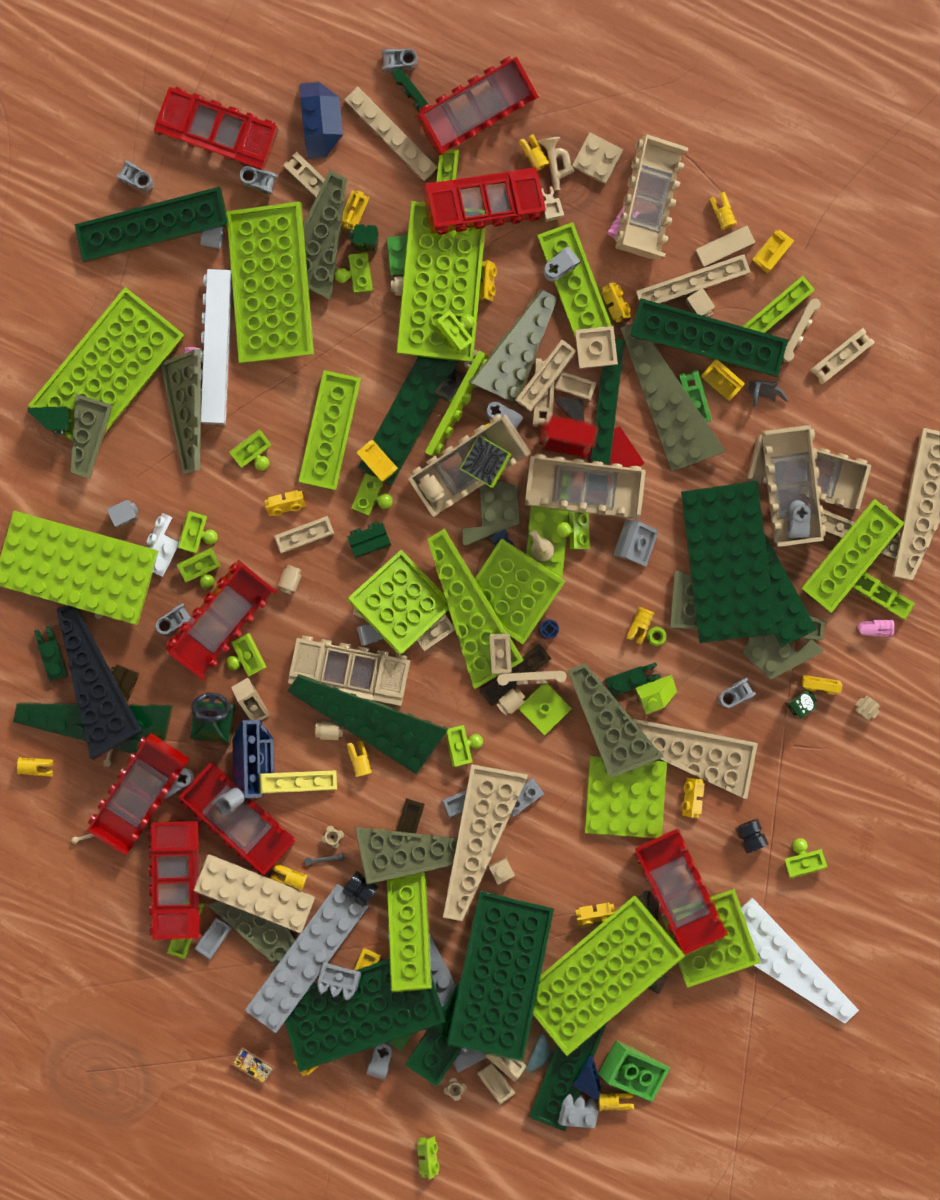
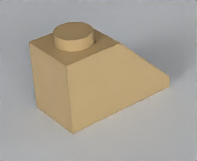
[231,678,270,721]

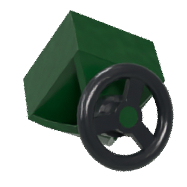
[190,693,235,743]

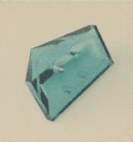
[526,1032,553,1072]

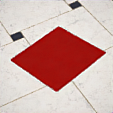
[587,426,644,488]

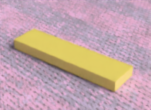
[259,770,337,793]

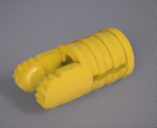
[519,134,549,171]
[709,191,737,230]
[626,607,655,644]
[346,740,372,777]
[17,757,53,777]
[270,864,308,891]
[598,1092,634,1111]

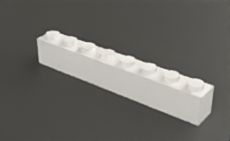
[201,269,232,425]

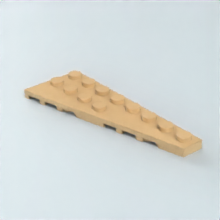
[892,428,940,581]
[633,719,758,799]
[443,764,528,921]

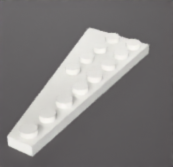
[741,897,859,1023]

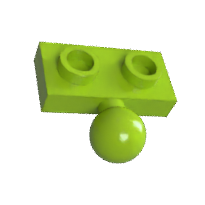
[334,253,373,294]
[434,310,475,353]
[229,429,272,471]
[351,473,393,516]
[177,511,218,553]
[556,511,590,549]
[177,548,220,589]
[226,633,267,677]
[445,725,483,767]
[784,838,827,879]

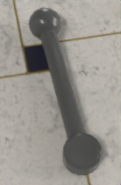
[304,853,344,865]

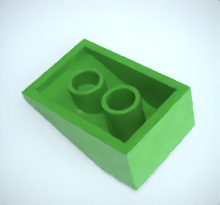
[598,1040,670,1102]

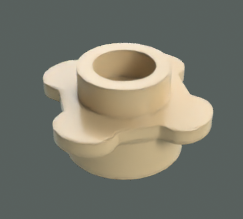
[321,826,344,848]
[444,1078,467,1101]

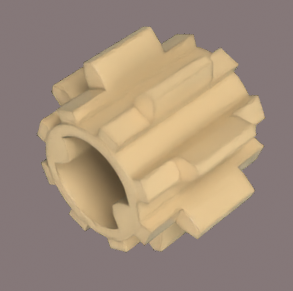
[855,696,880,721]

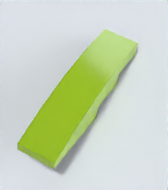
[852,572,915,621]

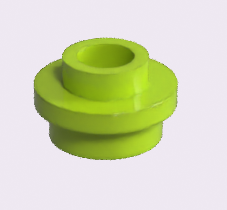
[647,627,666,646]

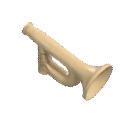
[538,137,574,191]
[529,530,554,561]

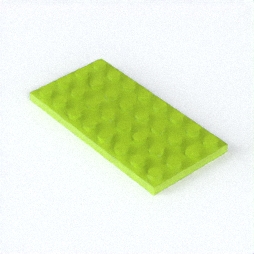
[226,201,314,364]
[396,201,485,363]
[28,287,185,441]
[0,511,159,625]
[533,895,686,1056]

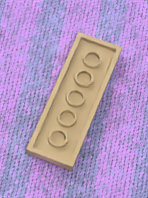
[193,854,315,933]

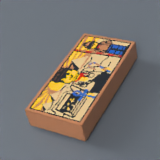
[232,1047,274,1084]

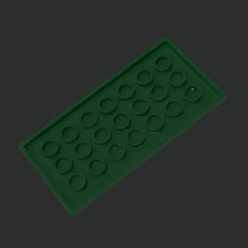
[681,481,777,644]
[446,891,554,1062]
[285,959,447,1072]

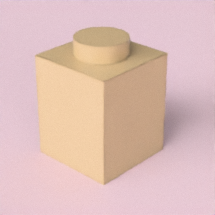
[685,288,715,317]
[489,857,515,884]

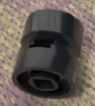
[735,819,769,853]
[342,871,378,906]

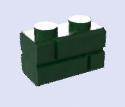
[350,224,379,252]
[347,521,391,559]

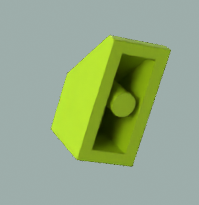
[636,675,677,714]

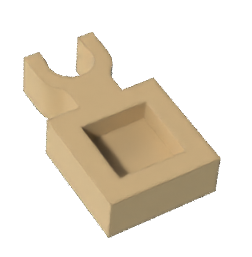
[542,187,564,222]

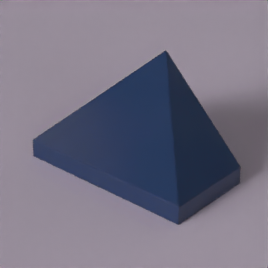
[573,1055,601,1099]

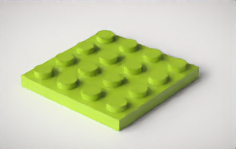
[475,538,566,644]
[347,550,449,656]
[585,756,667,838]
[661,889,761,988]

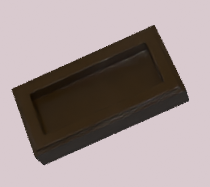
[397,798,425,834]

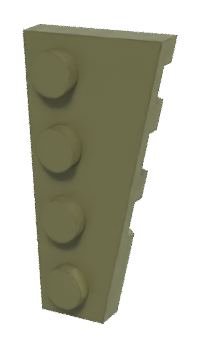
[71,394,113,479]

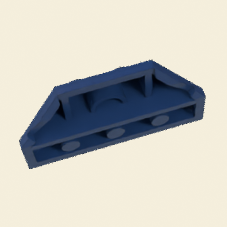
[300,82,343,159]
[232,720,274,798]

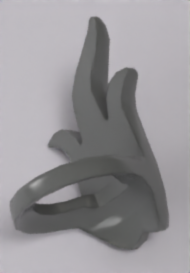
[748,380,789,407]

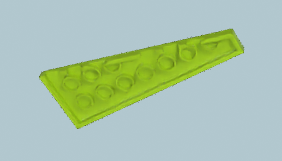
[427,528,523,689]

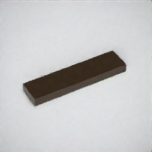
[480,644,551,706]

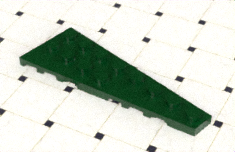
[288,674,448,774]
[13,702,173,754]

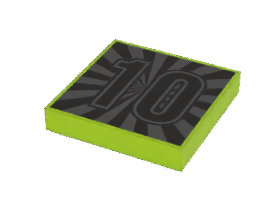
[460,435,512,488]

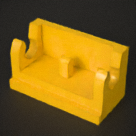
[752,230,794,273]
[700,360,745,401]
[356,440,398,483]

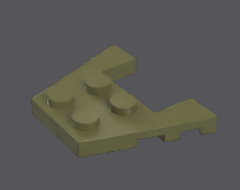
[459,471,520,546]
[742,634,824,680]

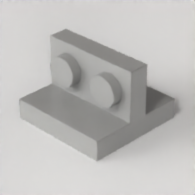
[613,519,659,567]

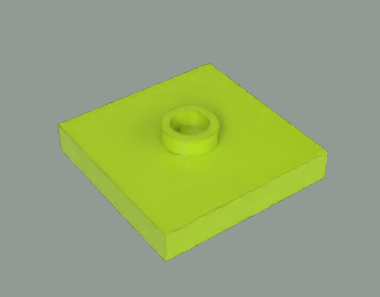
[518,683,572,735]

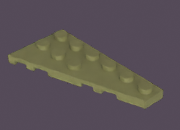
[161,349,201,475]
[355,827,458,884]

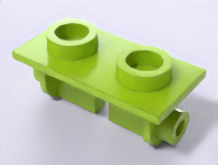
[417,1136,439,1179]

